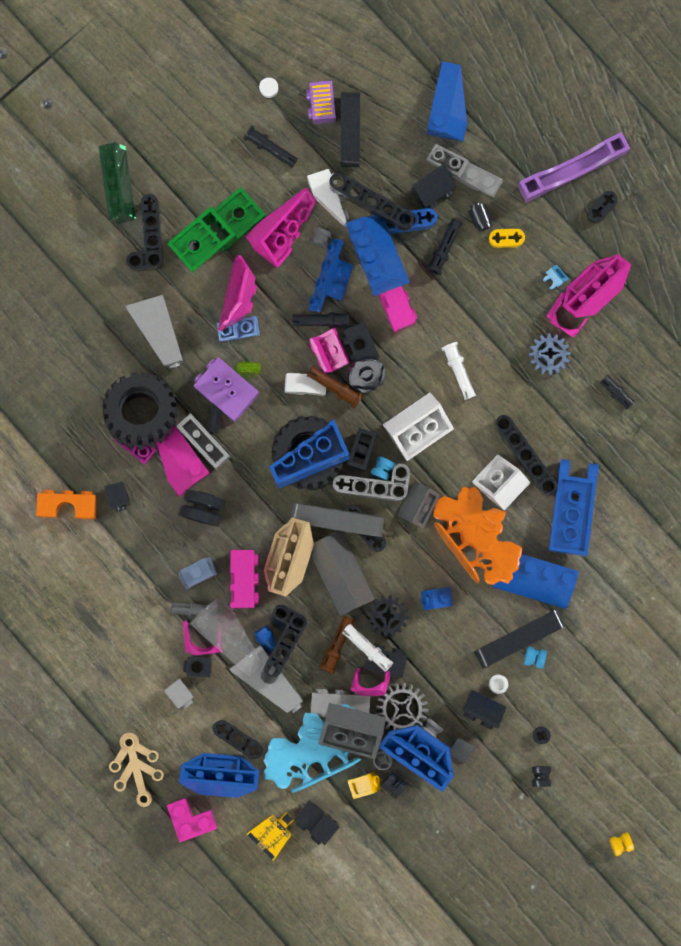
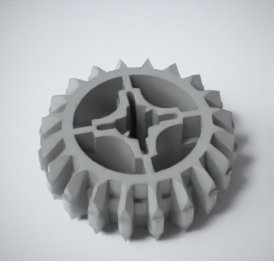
[376,682,428,731]

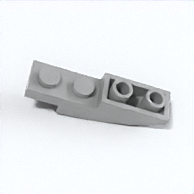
[426,144,503,198]

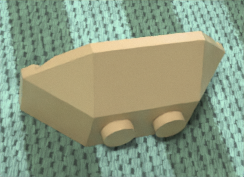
[264,518,314,597]

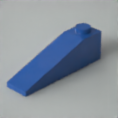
[426,61,467,142]

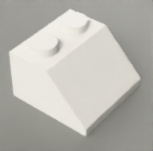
[472,454,530,510]

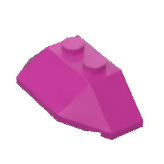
[563,254,631,318]
[218,255,257,331]

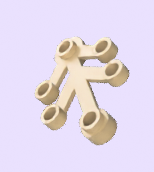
[109,733,164,807]

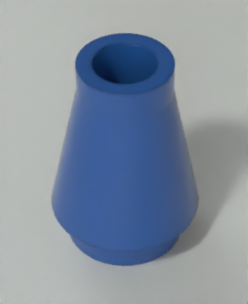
[254,625,277,655]

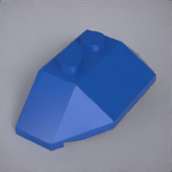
[379,725,454,792]
[179,753,259,798]

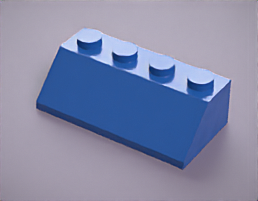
[345,217,410,296]
[492,554,579,609]

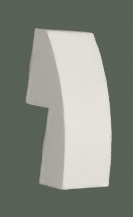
[285,373,326,396]

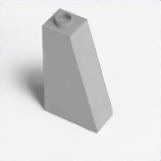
[126,295,184,370]
[230,645,303,713]

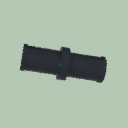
[600,375,635,410]

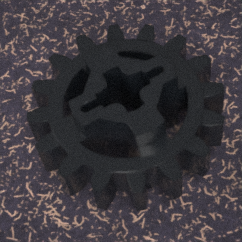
[367,595,409,637]

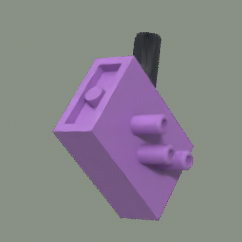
[194,357,260,433]

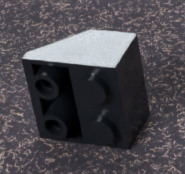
[461,689,507,730]

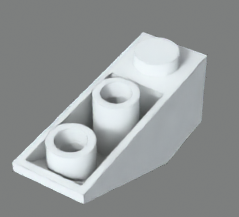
[307,169,349,227]

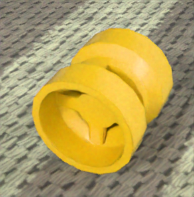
[609,832,634,857]

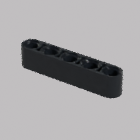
[329,173,414,231]
[494,415,557,496]
[474,608,566,669]

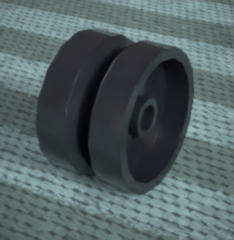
[178,489,226,527]

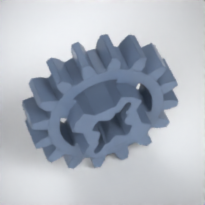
[528,333,571,376]

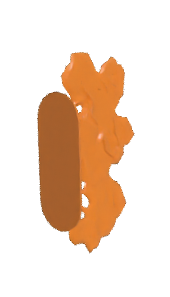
[433,487,522,585]

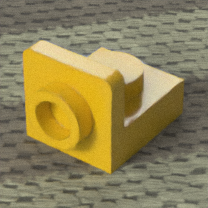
[348,771,381,799]

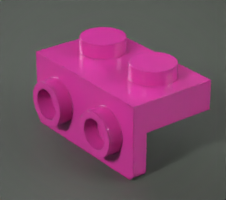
[309,329,351,374]

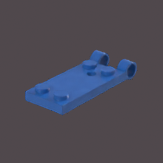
[548,459,599,557]

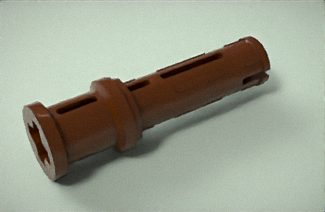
[307,366,363,408]
[318,615,355,674]

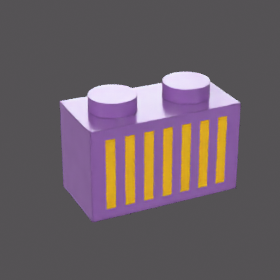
[306,81,336,124]

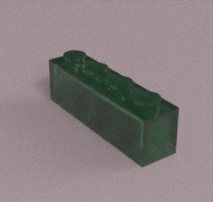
[98,142,136,224]

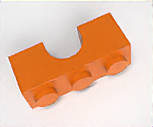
[36,490,97,519]

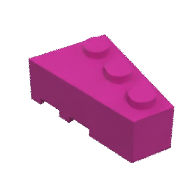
[378,286,418,334]

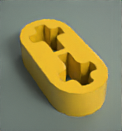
[489,229,525,248]

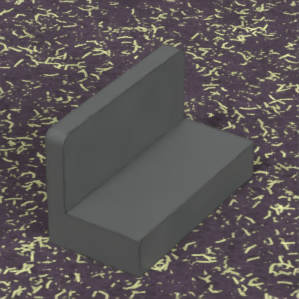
[397,482,440,529]

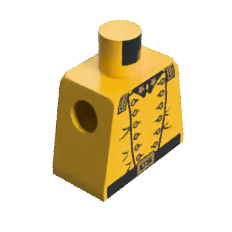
[247,812,294,860]

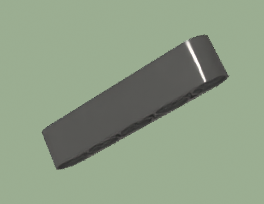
[290,502,384,537]

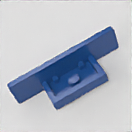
[308,239,354,312]

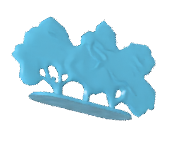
[263,704,361,793]

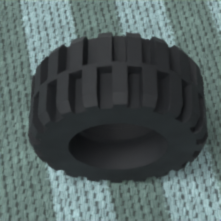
[102,372,177,449]
[271,415,344,491]

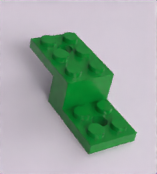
[167,187,266,273]

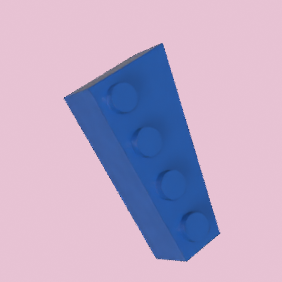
[269,419,350,489]

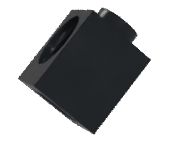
[104,481,131,512]
[183,657,212,677]

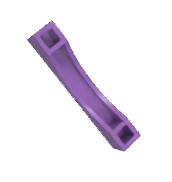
[518,132,630,203]

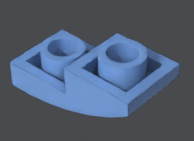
[217,316,260,342]

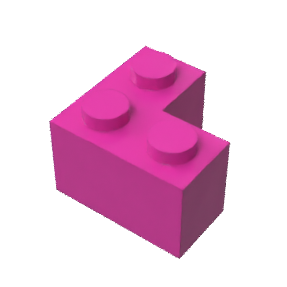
[167,797,218,842]

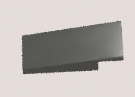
[311,531,375,616]

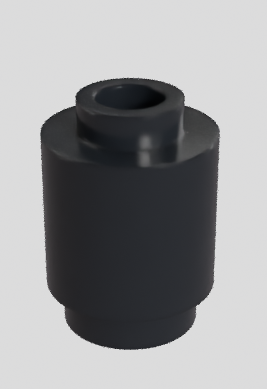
[468,202,493,232]

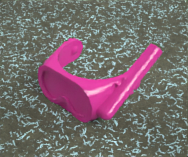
[547,292,589,337]
[183,621,221,655]
[351,668,390,696]

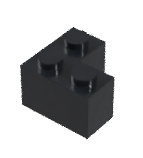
[295,799,340,845]

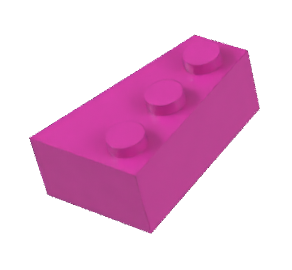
[230,550,259,609]

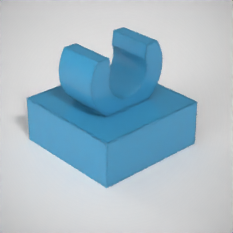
[543,265,569,289]

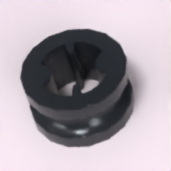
[533,727,551,744]

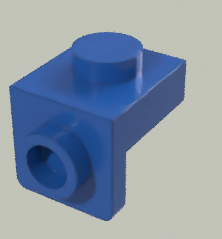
[421,587,453,610]

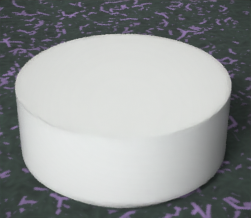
[259,78,278,98]
[489,675,508,694]

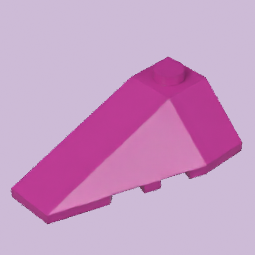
[246,188,316,268]
[156,426,211,497]

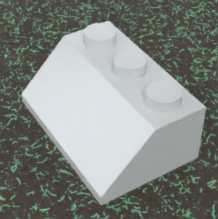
[383,393,454,461]

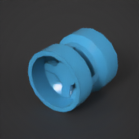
[370,456,395,481]
[523,646,547,669]

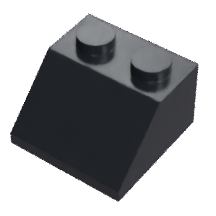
[411,163,456,209]

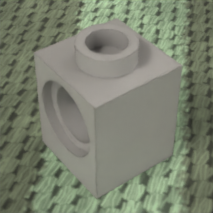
[164,678,195,710]

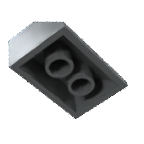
[318,703,386,759]

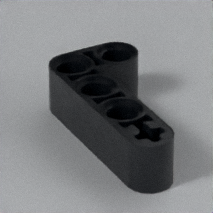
[341,92,360,167]
[126,194,164,272]
[261,604,307,684]

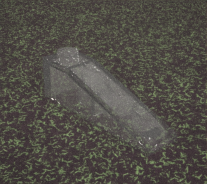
[190,597,263,677]

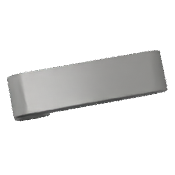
[333,464,410,501]

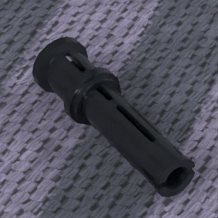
[243,125,298,168]
[426,218,463,276]
[292,312,350,329]

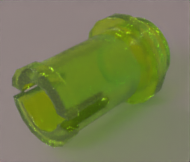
[237,360,261,375]

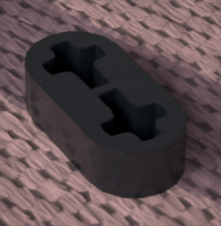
[587,191,618,224]

